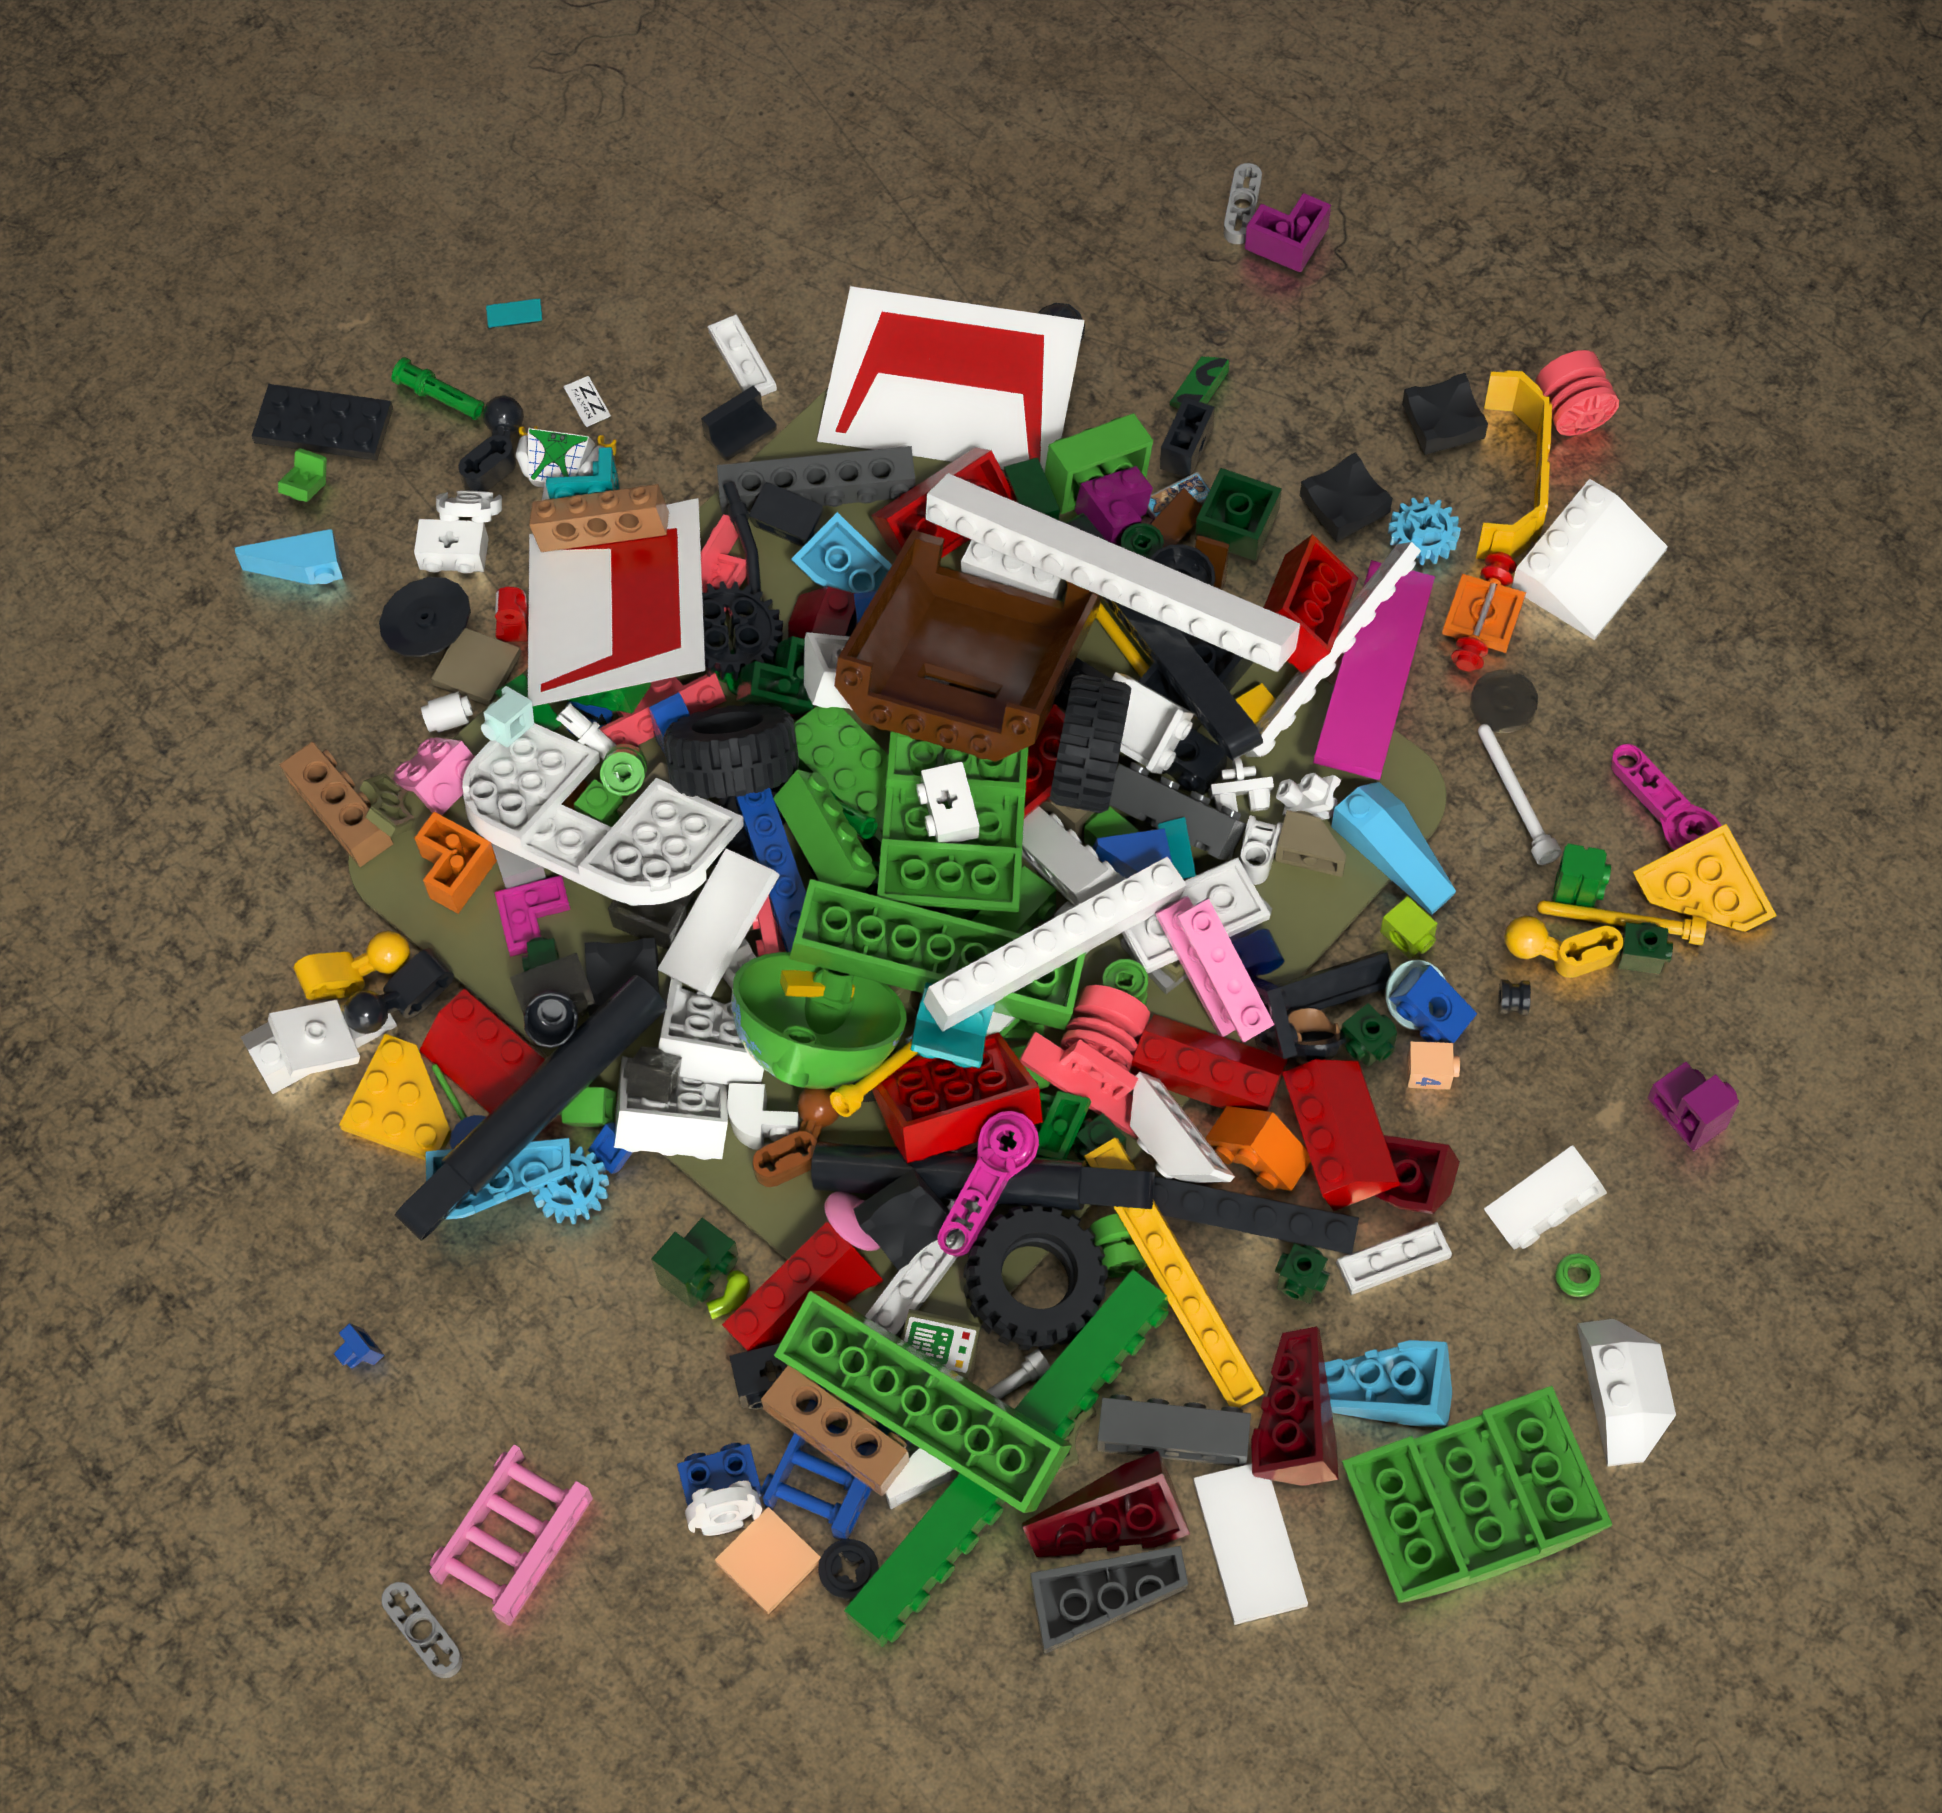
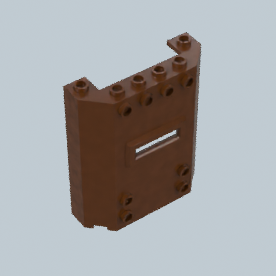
[834,530,1101,762]

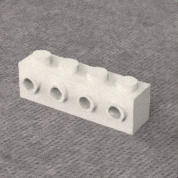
[1022,806,1118,907]

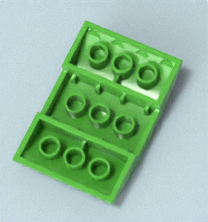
[877,731,1028,912]
[1342,1386,1612,1603]

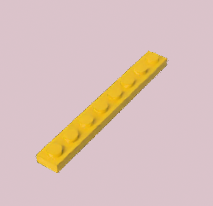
[1084,1137,1266,1408]

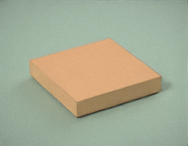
[715,1507,821,1615]

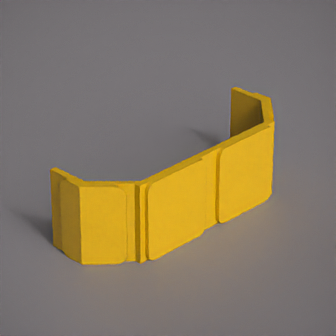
[1476,370,1552,560]

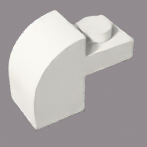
[727,1083,801,1150]

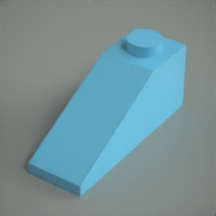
[235,529,343,585]

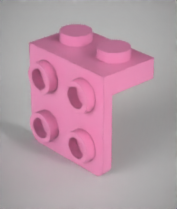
[392,737,475,815]

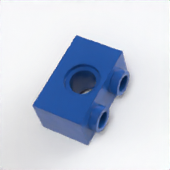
[1389,965,1478,1044]

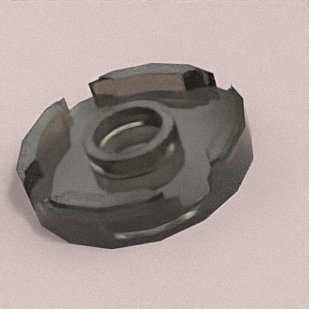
[1470,670,1538,733]

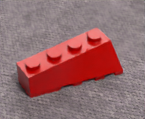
[722,1221,883,1351]

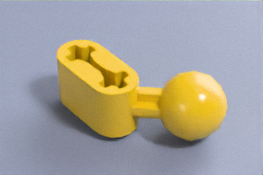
[1504,915,1623,978]
[293,930,410,1000]

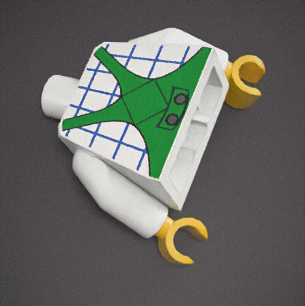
[515,426,616,500]

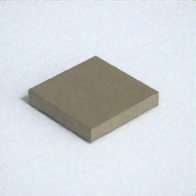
[431,628,521,705]

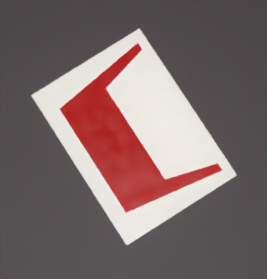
[817,286,1085,473]
[528,498,705,707]

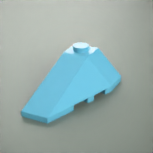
[791,512,892,593]
[1331,782,1456,915]
[426,1138,572,1220]
[1325,1340,1452,1428]

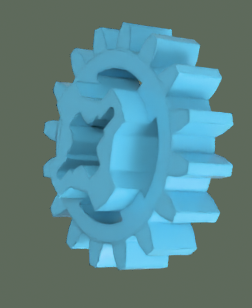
[1388,497,1461,565]
[531,1146,610,1224]

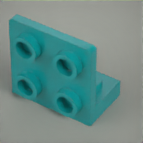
[546,447,620,499]
[910,982,995,1068]

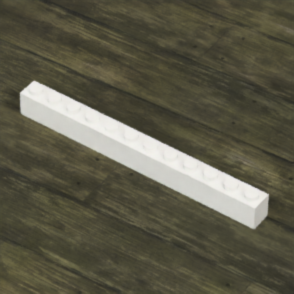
[926,473,1300,672]

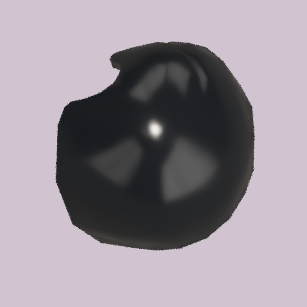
[524,989,578,1048]

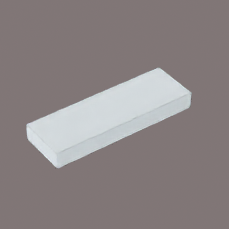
[708,314,777,397]
[1336,1222,1452,1295]

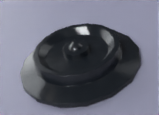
[379,577,471,657]

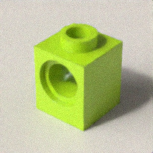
[1380,896,1438,959]

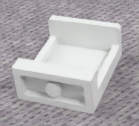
[1112,672,1194,774]

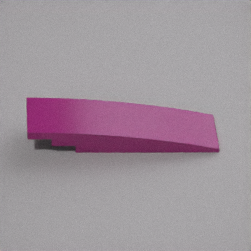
[1313,560,1435,780]

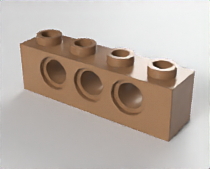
[529,484,669,552]
[279,741,393,867]
[761,1365,909,1496]

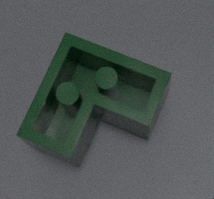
[736,636,814,715]
[651,1217,738,1308]

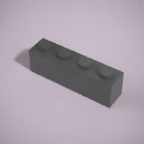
[1097,1394,1251,1467]

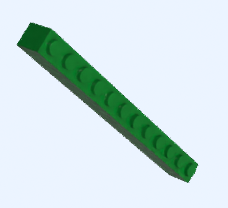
[844,1270,1169,1648]

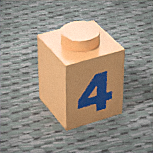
[1407,1041,1460,1090]

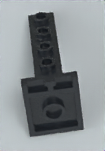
[1249,950,1392,1059]

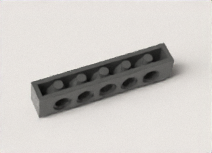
[717,446,916,516]

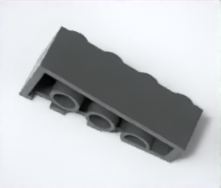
[1109,762,1247,861]
[1030,1546,1188,1654]

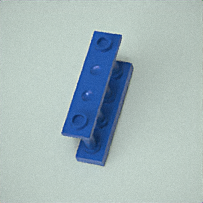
[761,1383,898,1540]

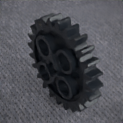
[702,581,784,681]

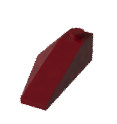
[788,586,857,720]
[1374,1135,1460,1214]
[1251,1326,1339,1486]
[1022,1451,1190,1557]

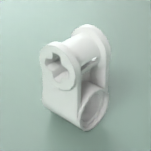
[1240,815,1283,885]

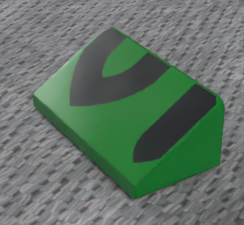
[1170,356,1229,409]

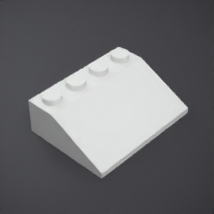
[1512,479,1668,640]

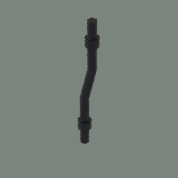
[723,481,776,665]

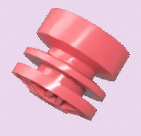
[1535,350,1620,436]
[1061,985,1150,1071]

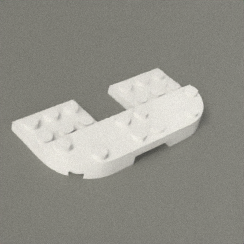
[462,723,744,906]

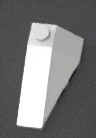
[240,1004,397,1094]

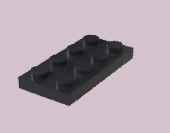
[252,384,393,461]

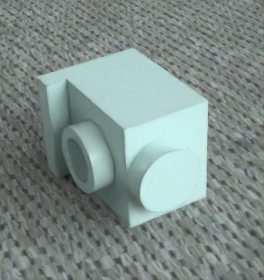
[481,686,534,748]

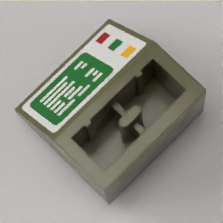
[902,1309,981,1382]

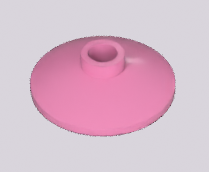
[824,1191,880,1251]

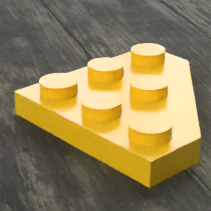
[1632,824,1777,933]
[339,1034,452,1161]

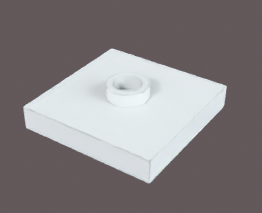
[268,1000,360,1078]

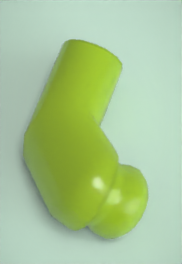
[706,1270,750,1319]

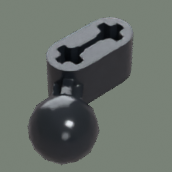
[458,395,524,491]
[344,948,454,1034]

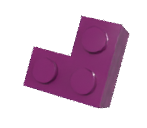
[1245,193,1331,273]
[1074,466,1153,547]
[1648,1062,1740,1152]

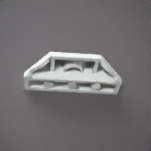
[1130,1072,1235,1183]
[1577,1319,1676,1467]

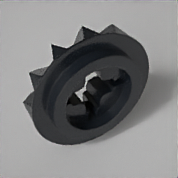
[818,1539,879,1601]

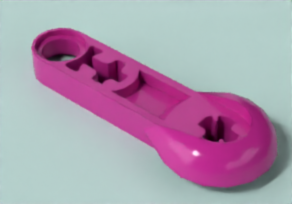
[1611,744,1722,851]
[938,1111,1039,1257]

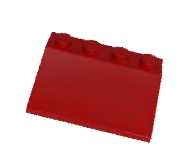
[872,1032,1043,1163]

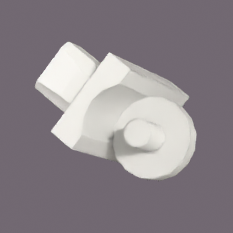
[1208,758,1274,812]
[1276,773,1341,820]

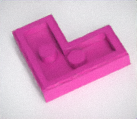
[495,875,571,957]

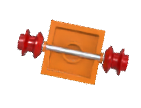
[1442,552,1526,672]

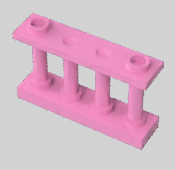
[1155,896,1274,1042]
[429,1444,593,1626]

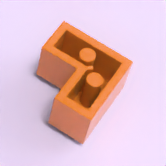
[414,812,497,914]
[1205,1106,1311,1191]

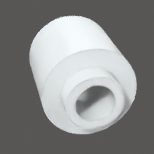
[421,691,473,733]

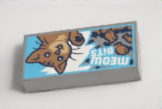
[1147,472,1210,520]

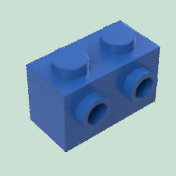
[677,1443,763,1506]

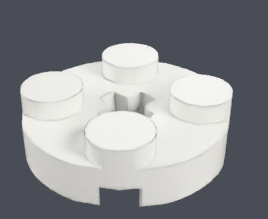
[436,490,502,522]
[685,1481,762,1536]

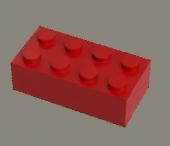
[1263,534,1359,673]

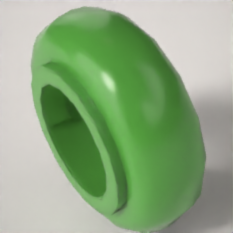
[1555,1253,1601,1297]

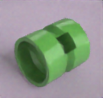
[600,744,647,796]
[1103,959,1148,1006]
[1090,1213,1147,1279]

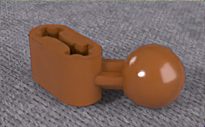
[753,1088,840,1187]

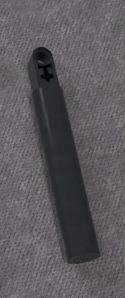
[394,974,667,1241]
[811,1141,1155,1210]

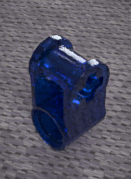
[1231,929,1285,976]

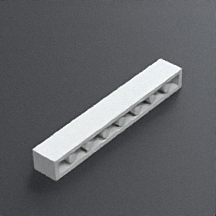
[923,856,1187,1032]

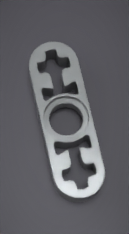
[1223,163,1262,244]
[381,1582,463,1678]

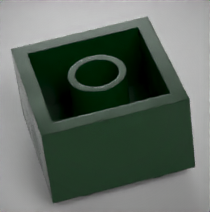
[1195,468,1282,561]

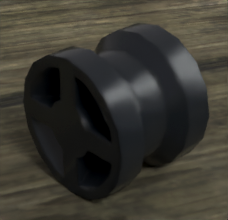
[1498,979,1531,1015]

